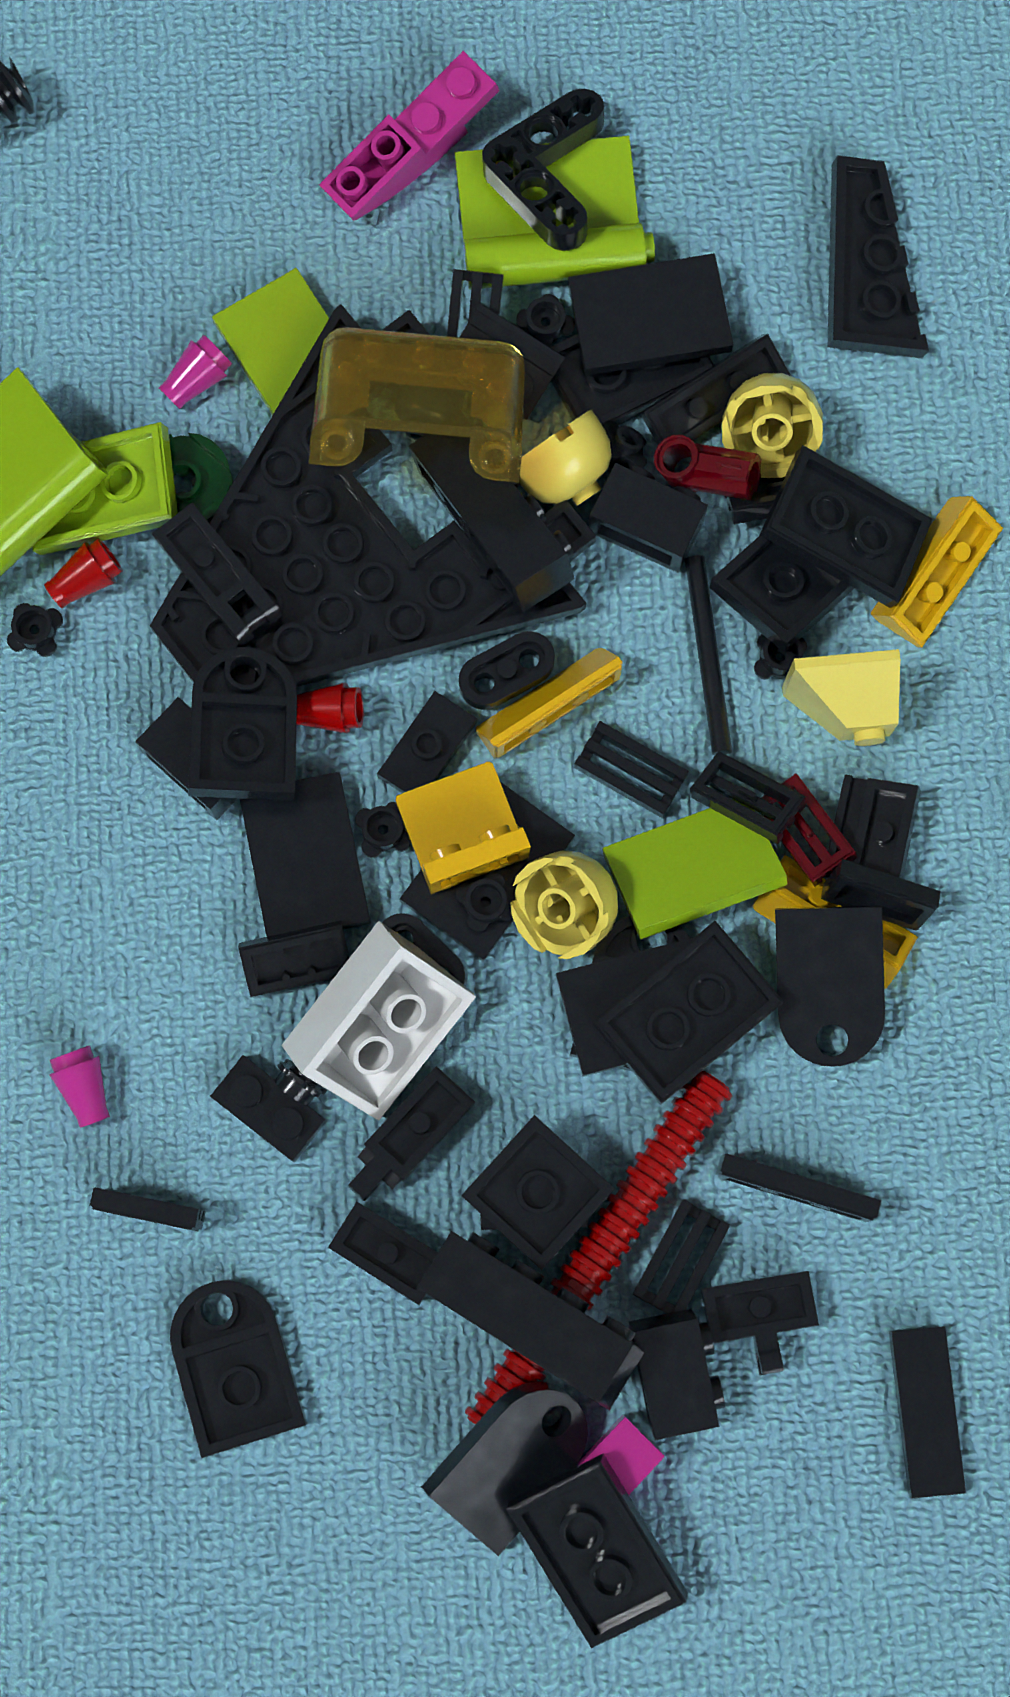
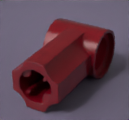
[654,435,762,500]

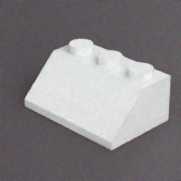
[282,921,476,1121]

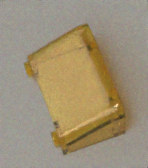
[309,327,525,483]

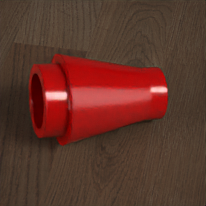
[44,538,123,609]
[296,682,364,734]

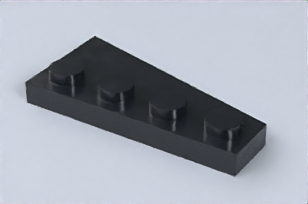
[827,155,929,358]

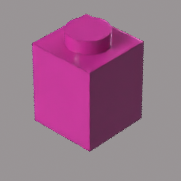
[578,1415,665,1495]

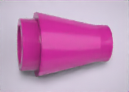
[158,335,232,409]
[49,1045,110,1128]

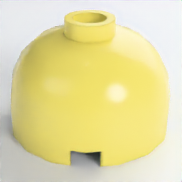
[722,373,823,478]
[511,410,611,506]
[510,850,618,959]

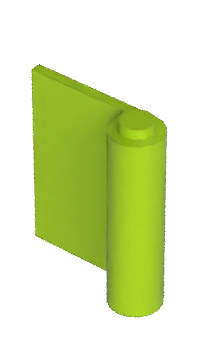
[455,136,655,290]
[0,367,109,577]

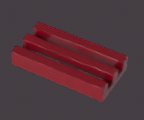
[760,773,857,887]

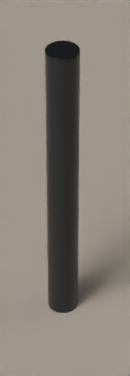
[685,555,732,756]

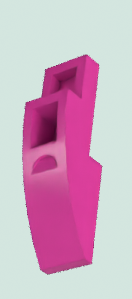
[319,51,500,221]

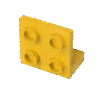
[396,762,531,894]

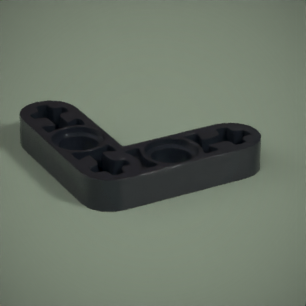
[482,89,604,251]

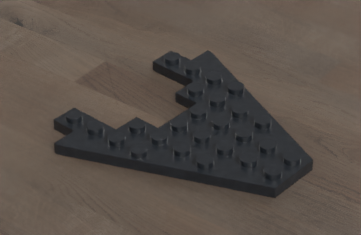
[150,304,597,687]

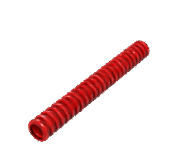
[465,1070,733,1425]

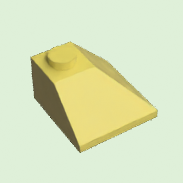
[782,649,900,746]

